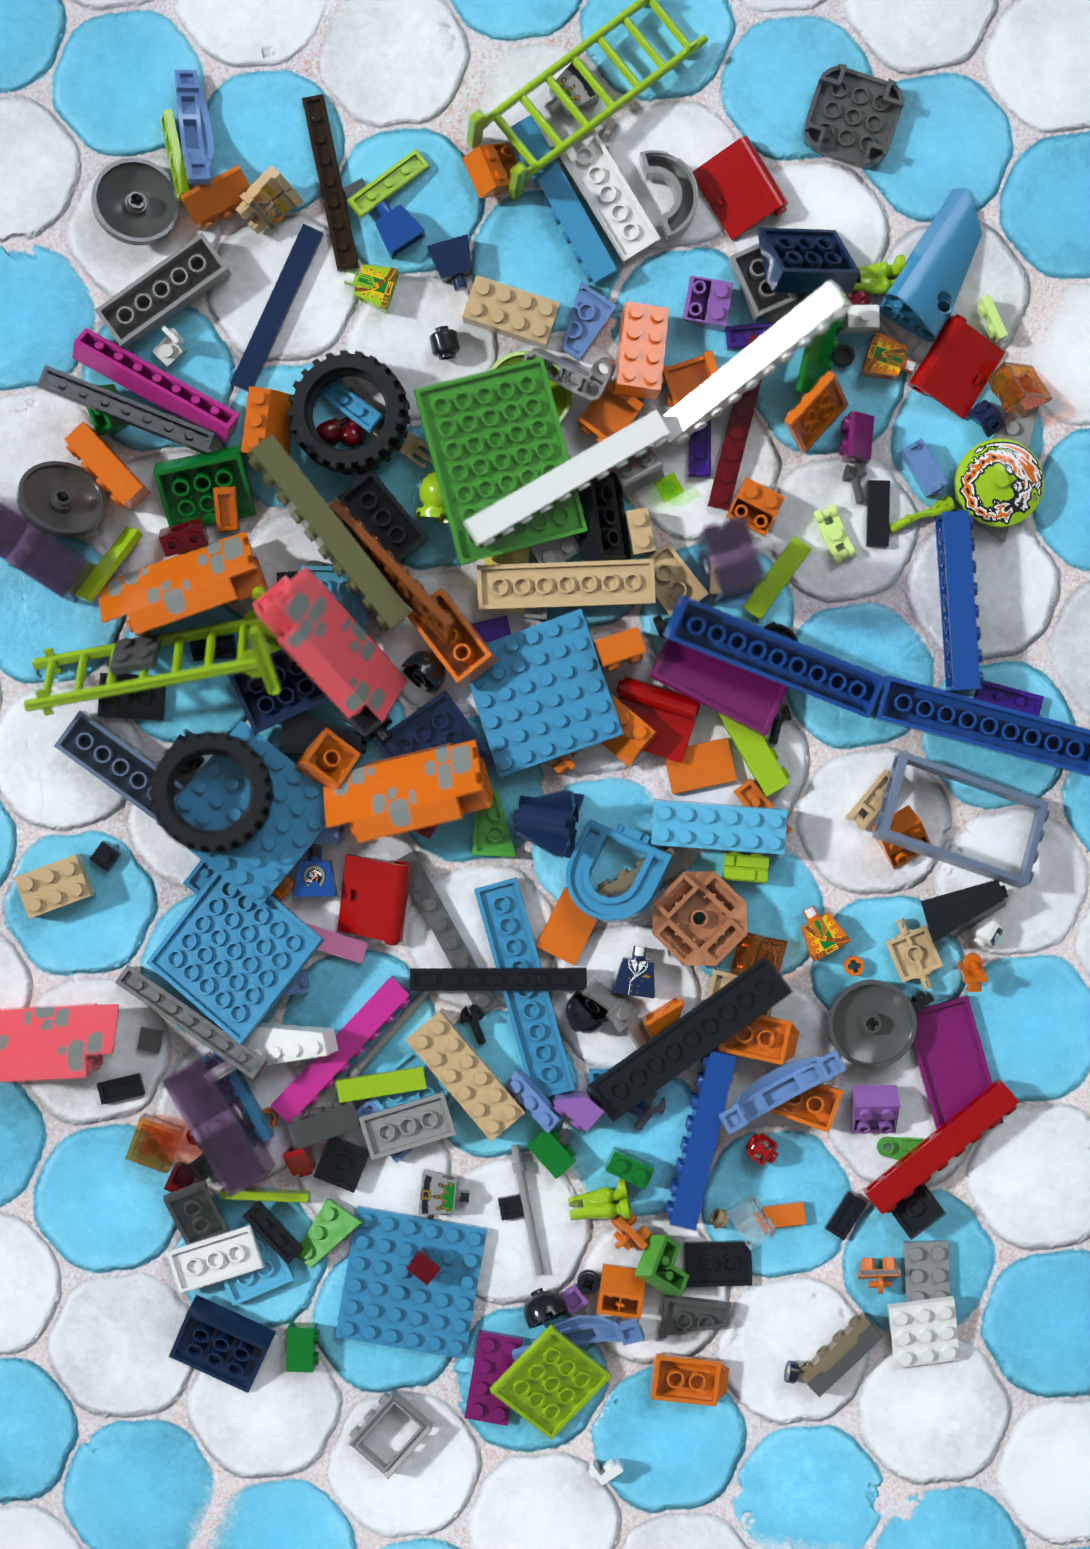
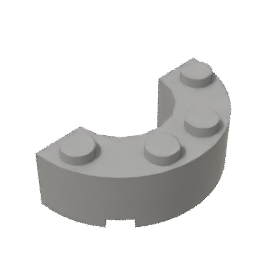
[639,150,698,243]

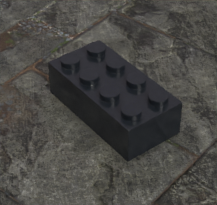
[337,470,429,565]

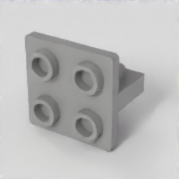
[611,446,665,496]

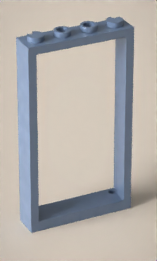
[872,751,1049,889]

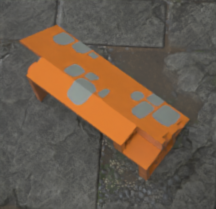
[98,531,269,637]
[323,740,495,843]

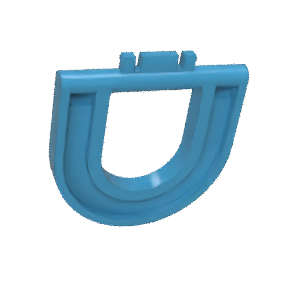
[566,819,674,923]

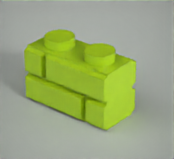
[722,851,769,883]

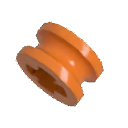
[843,956,864,976]
[262,1107,278,1127]

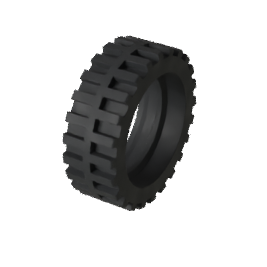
[287,350,411,475]
[149,731,273,853]

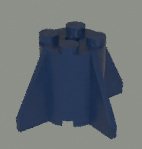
[513,790,584,858]

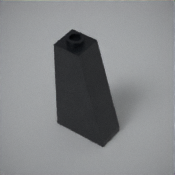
[281,713,367,758]
[921,879,1009,948]

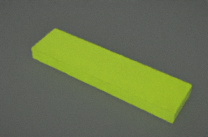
[160,109,189,202]
[347,149,430,219]
[74,526,143,603]
[742,536,812,620]
[336,1066,427,1103]
[219,1187,310,1203]

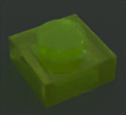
[654,472,684,503]

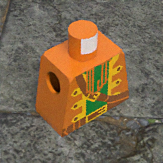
[860,331,916,380]
[800,905,851,962]

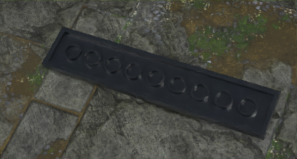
[587,955,793,1122]

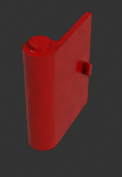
[693,136,789,241]
[909,314,1005,419]
[616,677,700,763]
[337,854,411,946]

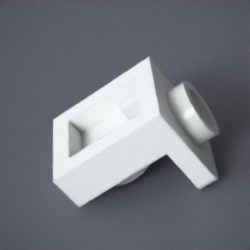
[588,1458,624,1486]

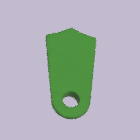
[877,1137,925,1160]

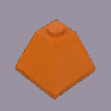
[294,727,361,789]
[642,995,684,1037]

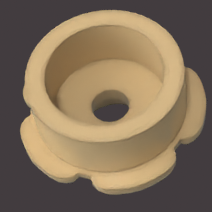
[709,1208,729,1229]

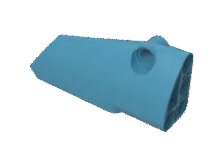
[880,188,982,342]

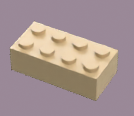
[462,275,560,350]

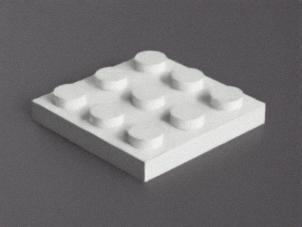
[887,1296,960,1368]

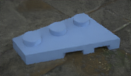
[561,281,617,361]

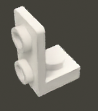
[152,326,187,368]

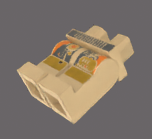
[235,165,304,234]

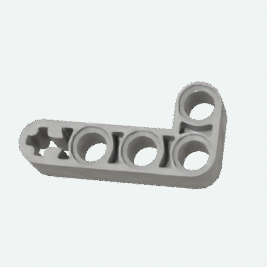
[523,348,616,400]

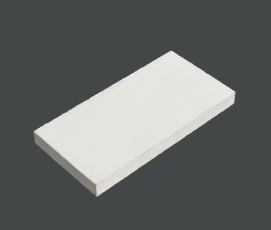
[166,1225,264,1294]

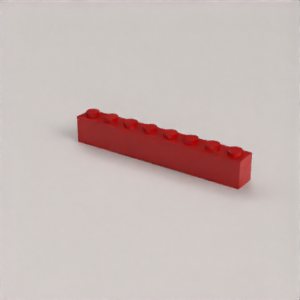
[863,1079,1019,1215]

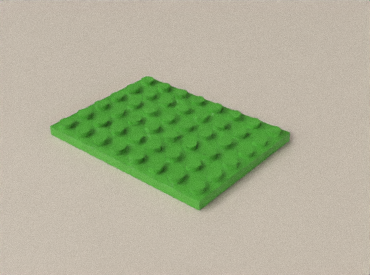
[413,357,588,565]

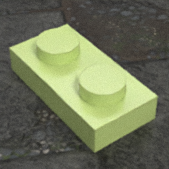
[977,294,1008,343]

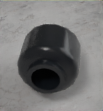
[429,326,460,360]

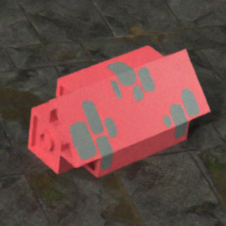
[252,566,408,723]
[0,1003,119,1082]

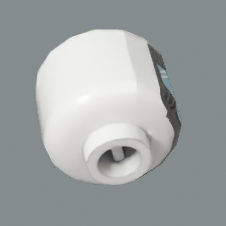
[970,915,1004,948]

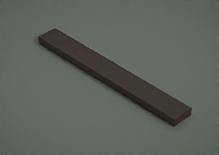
[302,94,359,272]

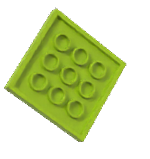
[489,1325,612,1440]

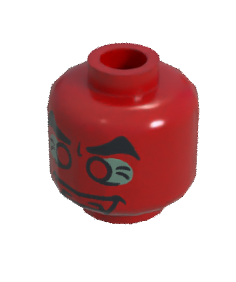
[745,1133,779,1166]

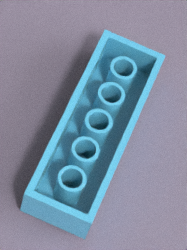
[651,799,788,855]

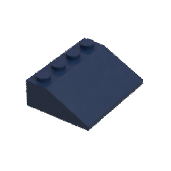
[757,228,860,294]
[228,648,331,734]
[169,1295,276,1393]

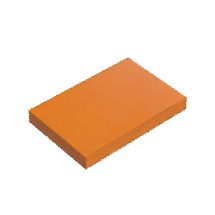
[665,737,737,794]
[536,887,597,966]

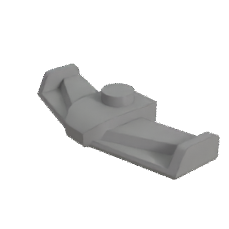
[582,978,652,1049]

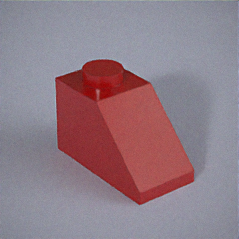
[282,1146,316,1177]

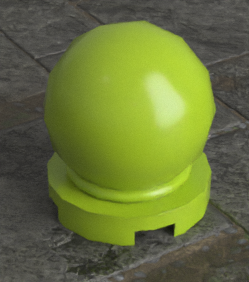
[416,472,448,523]

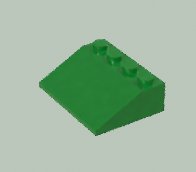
[794,317,844,396]
[153,445,257,527]

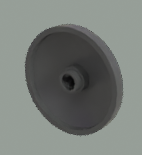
[91,158,181,245]
[17,461,107,538]
[827,979,917,1068]

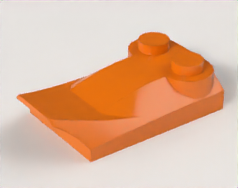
[717,1015,800,1065]
[766,1072,843,1133]
[650,1352,729,1406]

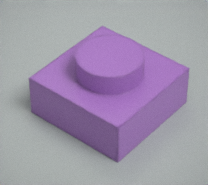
[560,1283,589,1315]

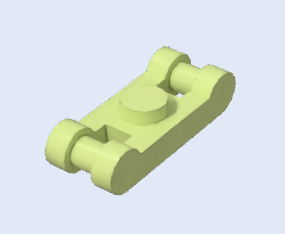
[813,504,856,565]

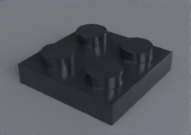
[313,1137,370,1193]
[891,1184,946,1240]

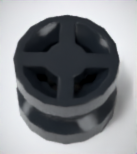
[577,1269,599,1295]

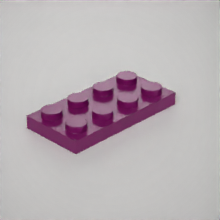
[464,1330,523,1426]

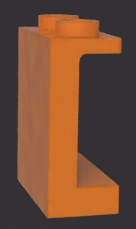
[661,350,719,407]
[577,379,644,443]

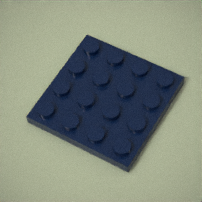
[374,690,495,769]

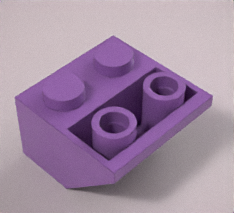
[682,275,734,332]
[851,1085,900,1134]
[553,1091,604,1132]

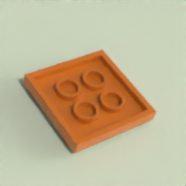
[784,371,849,454]

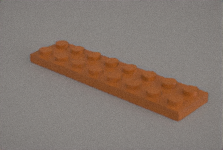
[329,501,454,646]

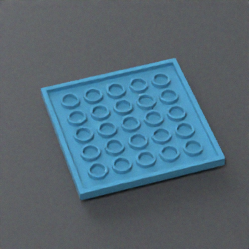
[469,609,625,778]
[156,720,326,907]
[146,872,325,1045]
[335,1205,487,1359]

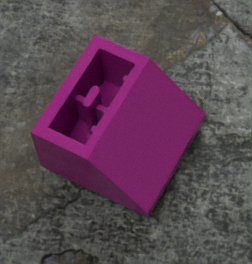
[839,411,874,464]

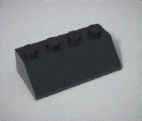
[577,472,632,561]

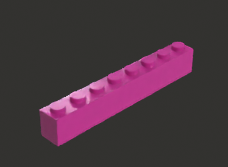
[72,328,239,444]
[270,975,411,1122]

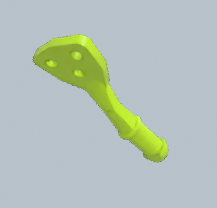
[889,495,955,533]

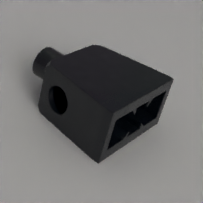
[339,704,393,744]

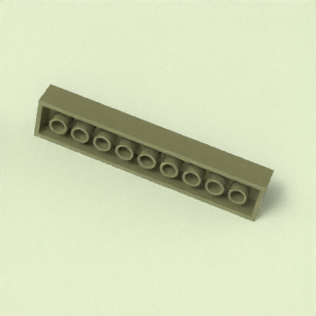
[248,434,411,631]

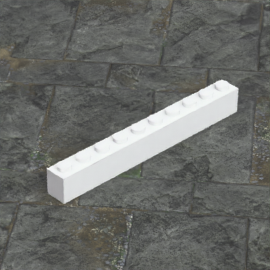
[661,281,852,445]
[463,410,670,547]

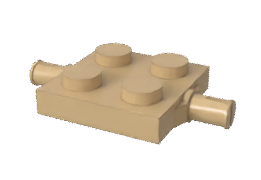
[885,918,943,990]

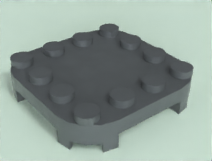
[803,64,905,168]

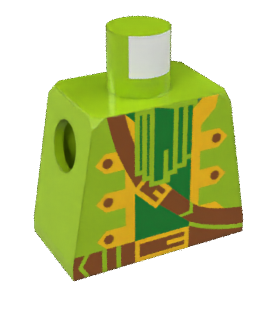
[344,264,399,314]

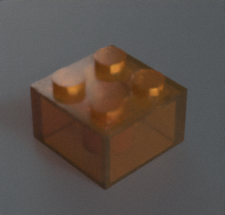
[125,1113,186,1174]

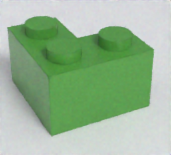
[634,1235,690,1296]

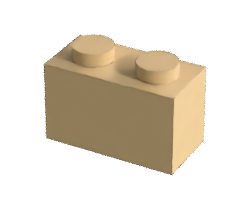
[625,507,656,557]

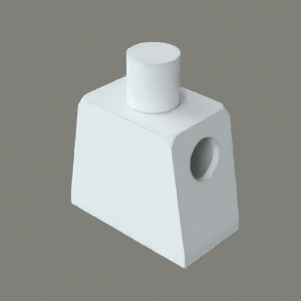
[838,305,880,334]

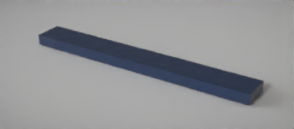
[230,224,324,392]

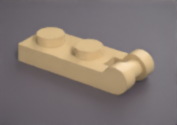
[845,769,890,831]

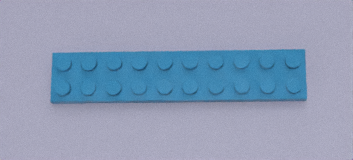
[474,877,575,1097]

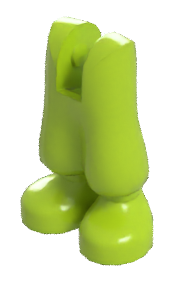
[851,254,906,295]
[568,1179,632,1220]

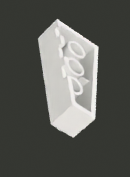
[244,1022,338,1065]

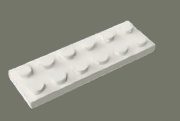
[559,129,661,263]

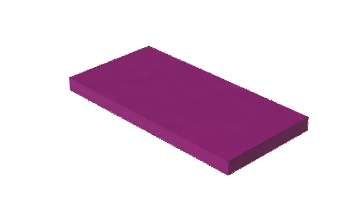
[649,638,788,737]
[912,995,1004,1129]

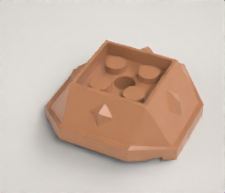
[652,871,747,966]

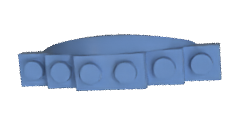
[174,70,214,184]
[718,1050,847,1135]
[512,1315,645,1361]

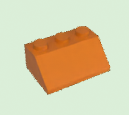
[180,165,250,230]
[241,386,292,456]
[601,694,658,767]

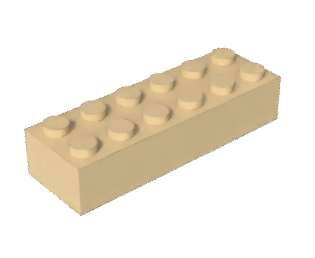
[406,1009,525,1142]

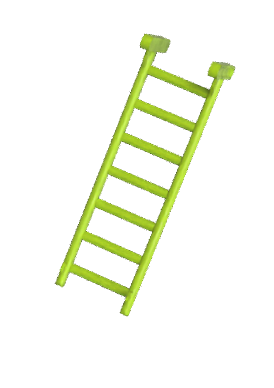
[466,0,709,200]
[23,586,283,716]

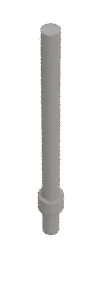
[345,991,431,1078]
[511,1144,544,1275]

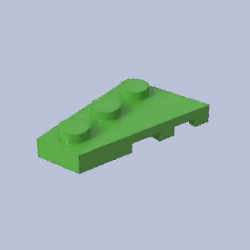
[472,790,516,857]
[296,1199,365,1268]

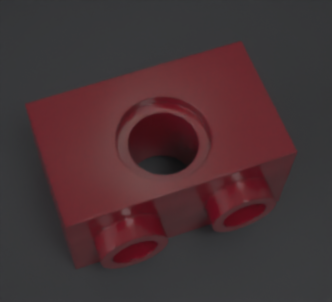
[159,517,209,557]

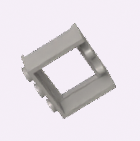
[348,1389,433,1479]

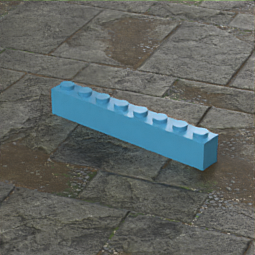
[511,115,619,286]

